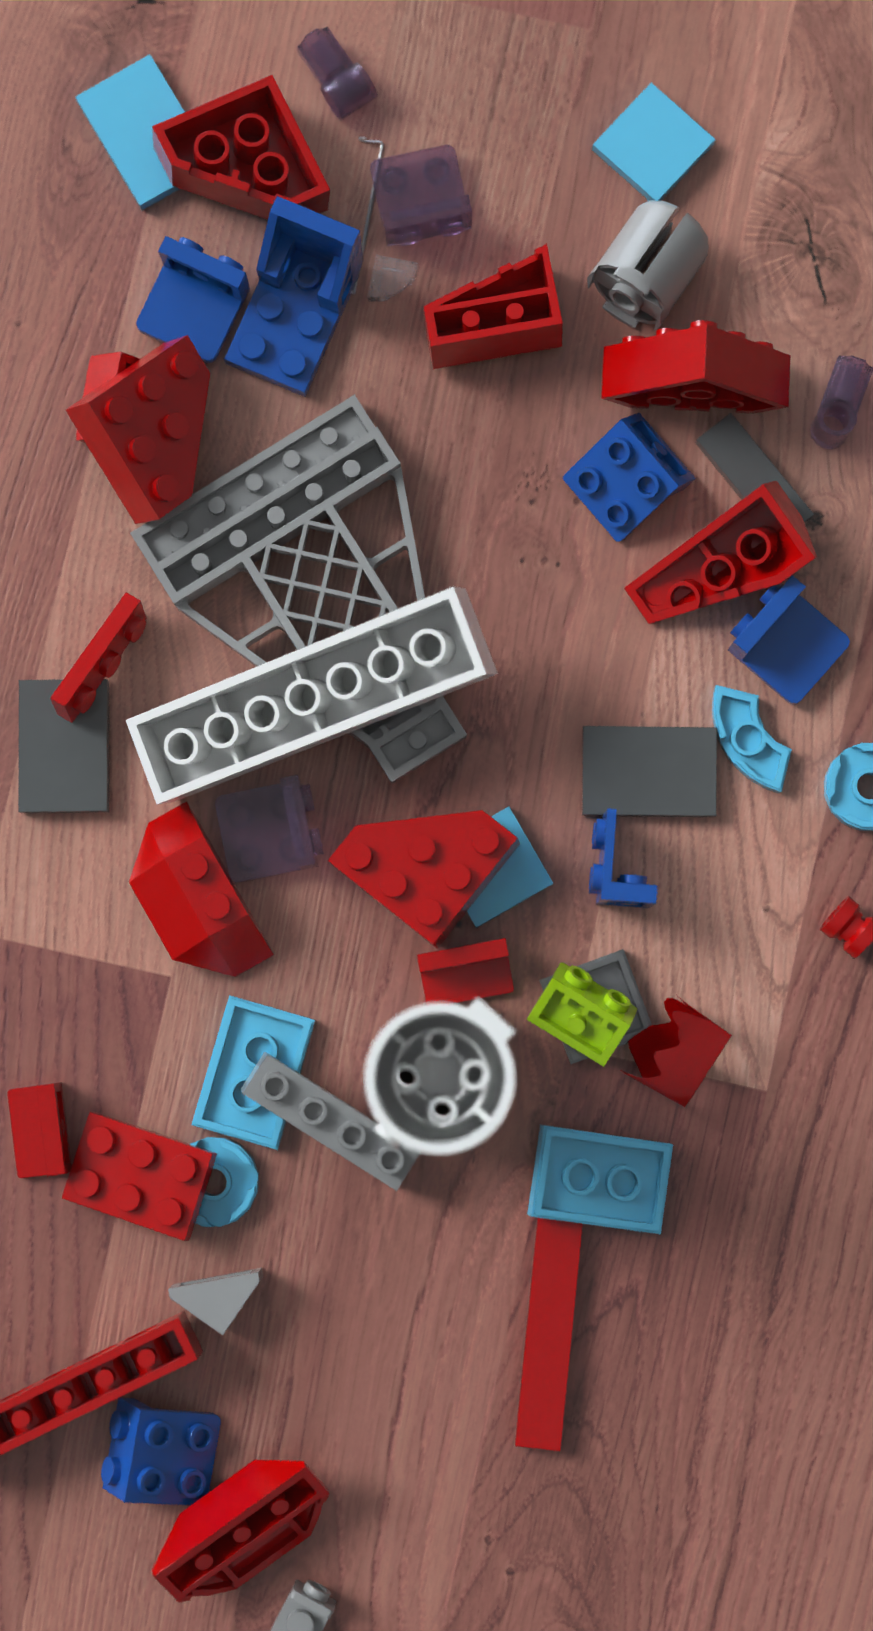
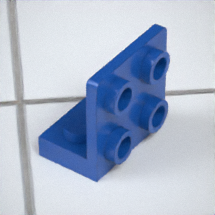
[563,413,696,542]
[589,808,658,908]

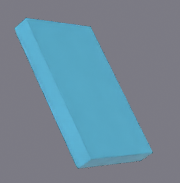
[75,54,185,211]
[191,995,316,1150]
[527,1125,673,1234]

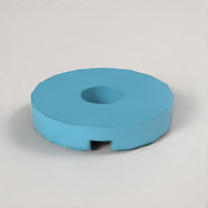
[824,743,873,831]
[191,1137,259,1227]

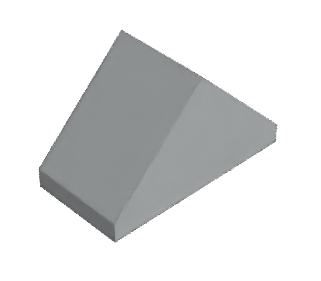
[168,1268,263,1335]

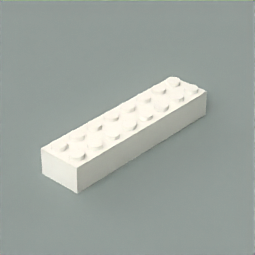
[125,587,498,804]

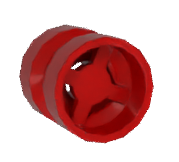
[819,896,873,959]

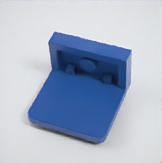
[136,236,250,363]
[728,575,850,704]
[101,1397,221,1505]

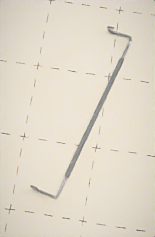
[351,136,383,294]

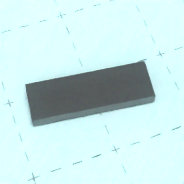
[695,413,814,523]

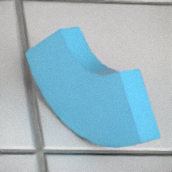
[712,685,792,793]

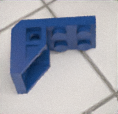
[224,196,363,397]

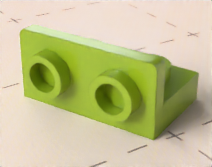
[526,962,637,1067]

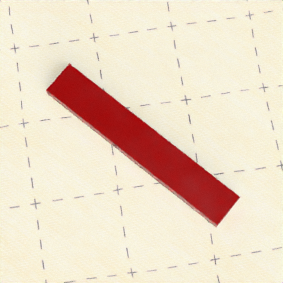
[515,1218,583,1451]

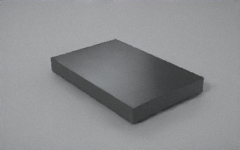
[18,679,109,813]
[582,726,717,817]

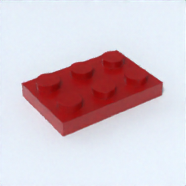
[62,1112,218,1241]

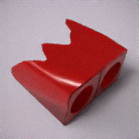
[620,994,732,1107]

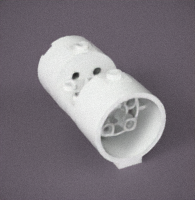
[365,998,515,1154]

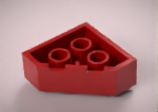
[152,75,330,220]
[601,320,791,414]
[65,335,210,524]
[327,810,520,949]

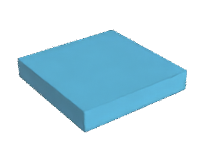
[592,83,715,201]
[467,806,553,928]

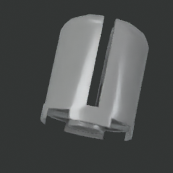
[587,200,709,331]

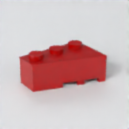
[423,244,563,369]

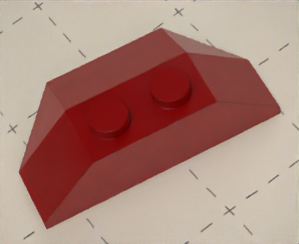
[129,801,274,977]
[152,1460,330,1603]

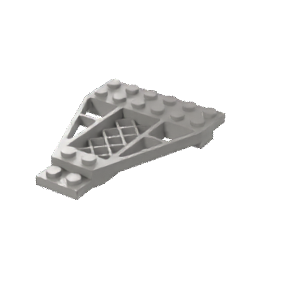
[130,395,467,784]

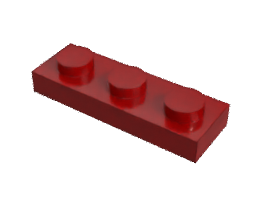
[50,592,147,723]

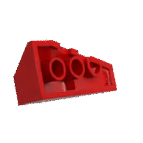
[624,481,817,624]

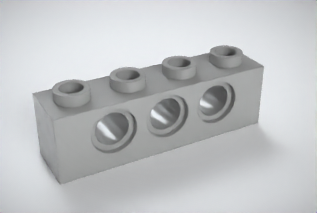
[240,1052,421,1191]

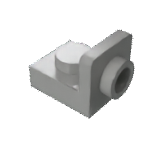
[270,1579,336,1631]

